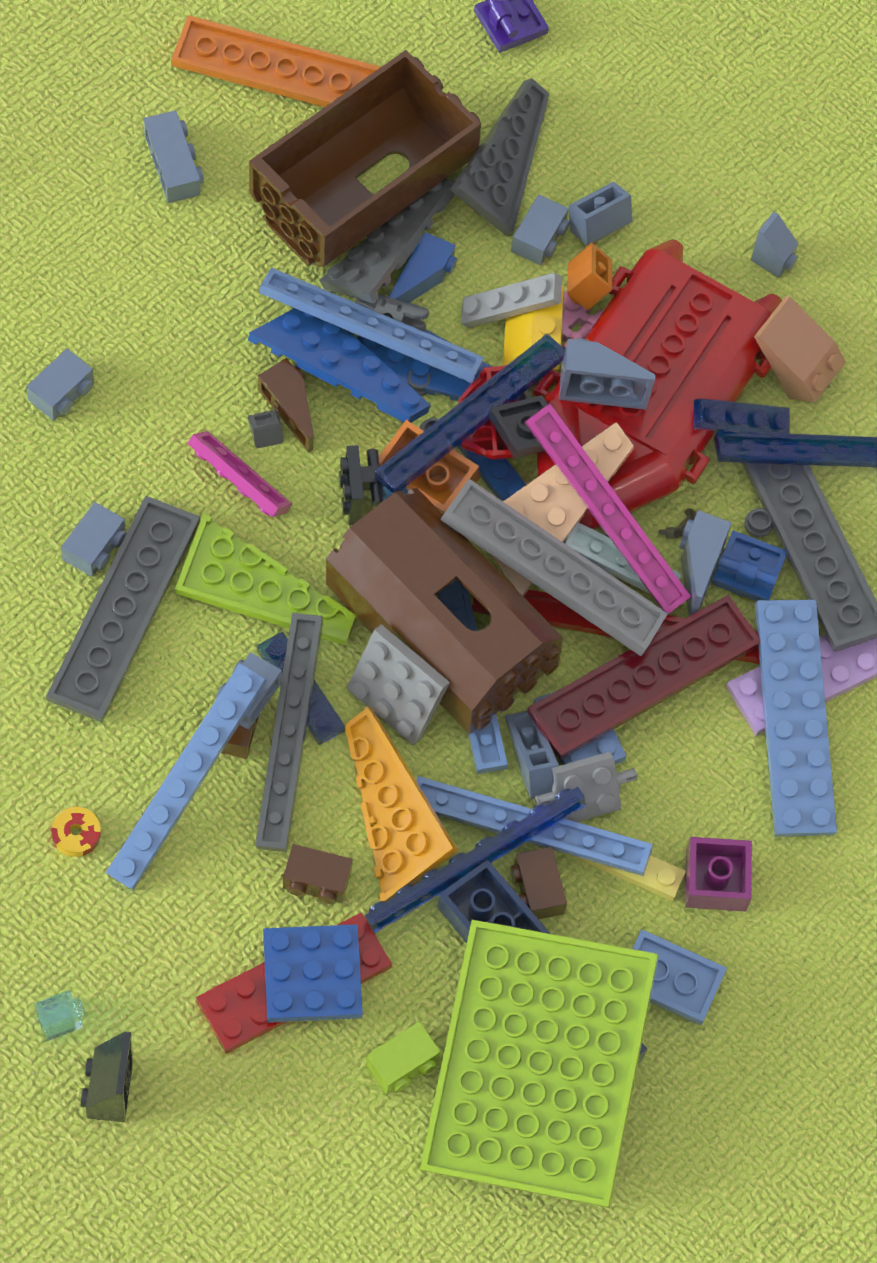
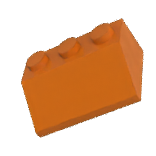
[379,420,480,513]

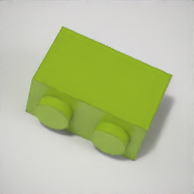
[366,1022,441,1095]

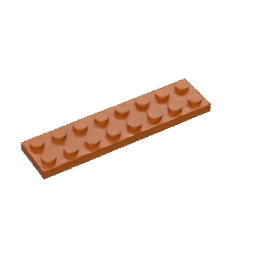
[171,15,381,107]

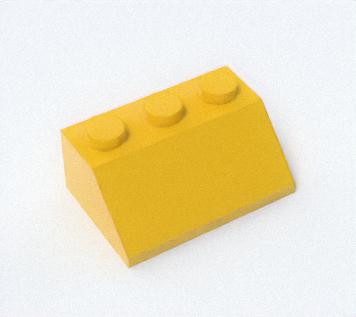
[503,285,565,378]

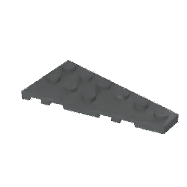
[450,78,550,235]
[319,179,455,303]

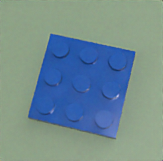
[263,924,363,1023]

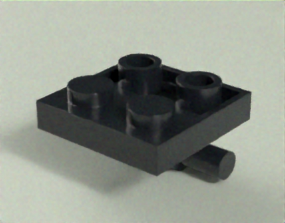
[339,445,385,526]

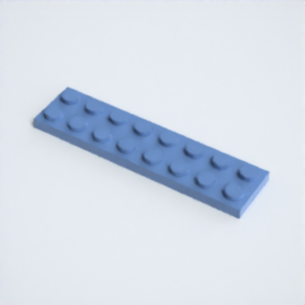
[755,600,837,837]

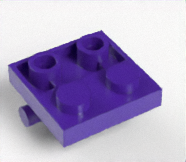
[474,0,549,53]

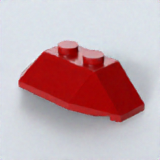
[458,365,517,459]

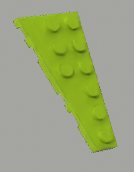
[175,513,356,646]

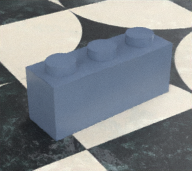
[143,110,204,203]

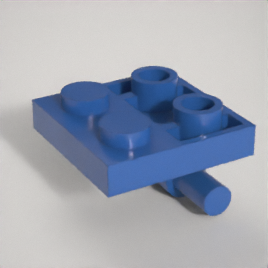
[712,530,787,601]

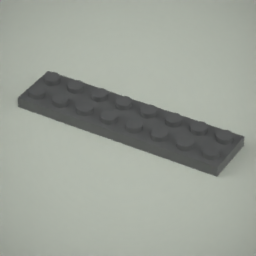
[740,437,877,652]
[46,496,200,722]

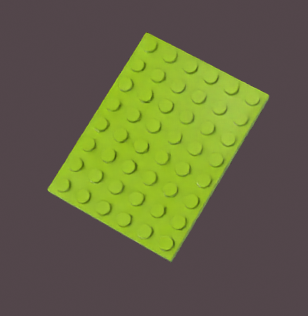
[420,920,659,1208]

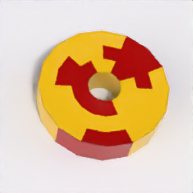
[51,807,101,857]

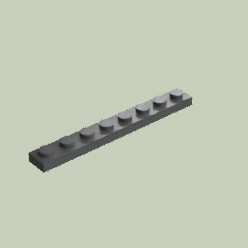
[255,613,323,852]

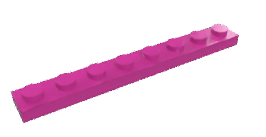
[525,404,691,615]

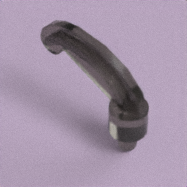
[658,508,696,539]

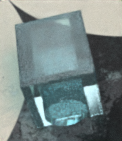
[34,990,85,1041]

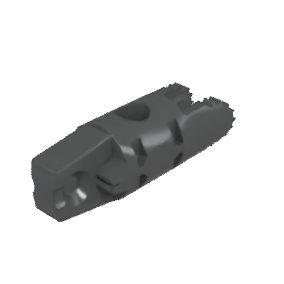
[355,294,429,332]

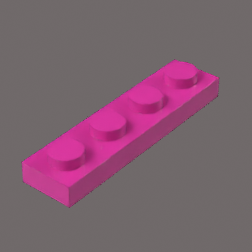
[187,431,292,517]

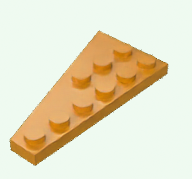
[345,707,458,906]

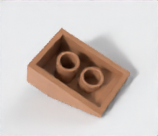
[754,296,846,403]

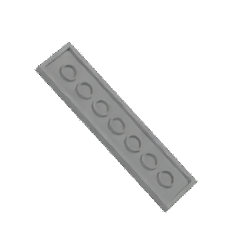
[440,479,668,656]

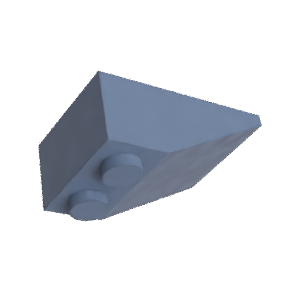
[559,338,655,410]
[679,510,731,617]

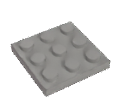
[347,624,450,746]

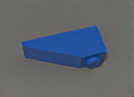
[389,232,458,303]

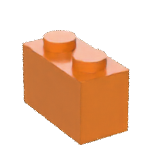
[567,243,612,310]

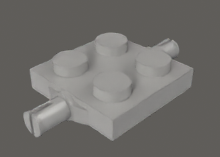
[535,752,638,822]

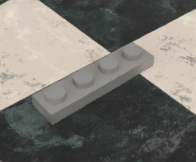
[461,273,562,328]

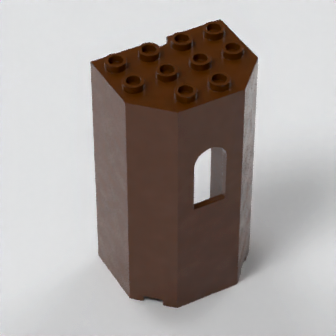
[249,50,481,267]
[326,488,563,735]

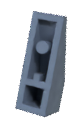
[505,711,559,799]

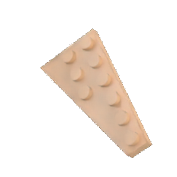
[491,422,634,596]

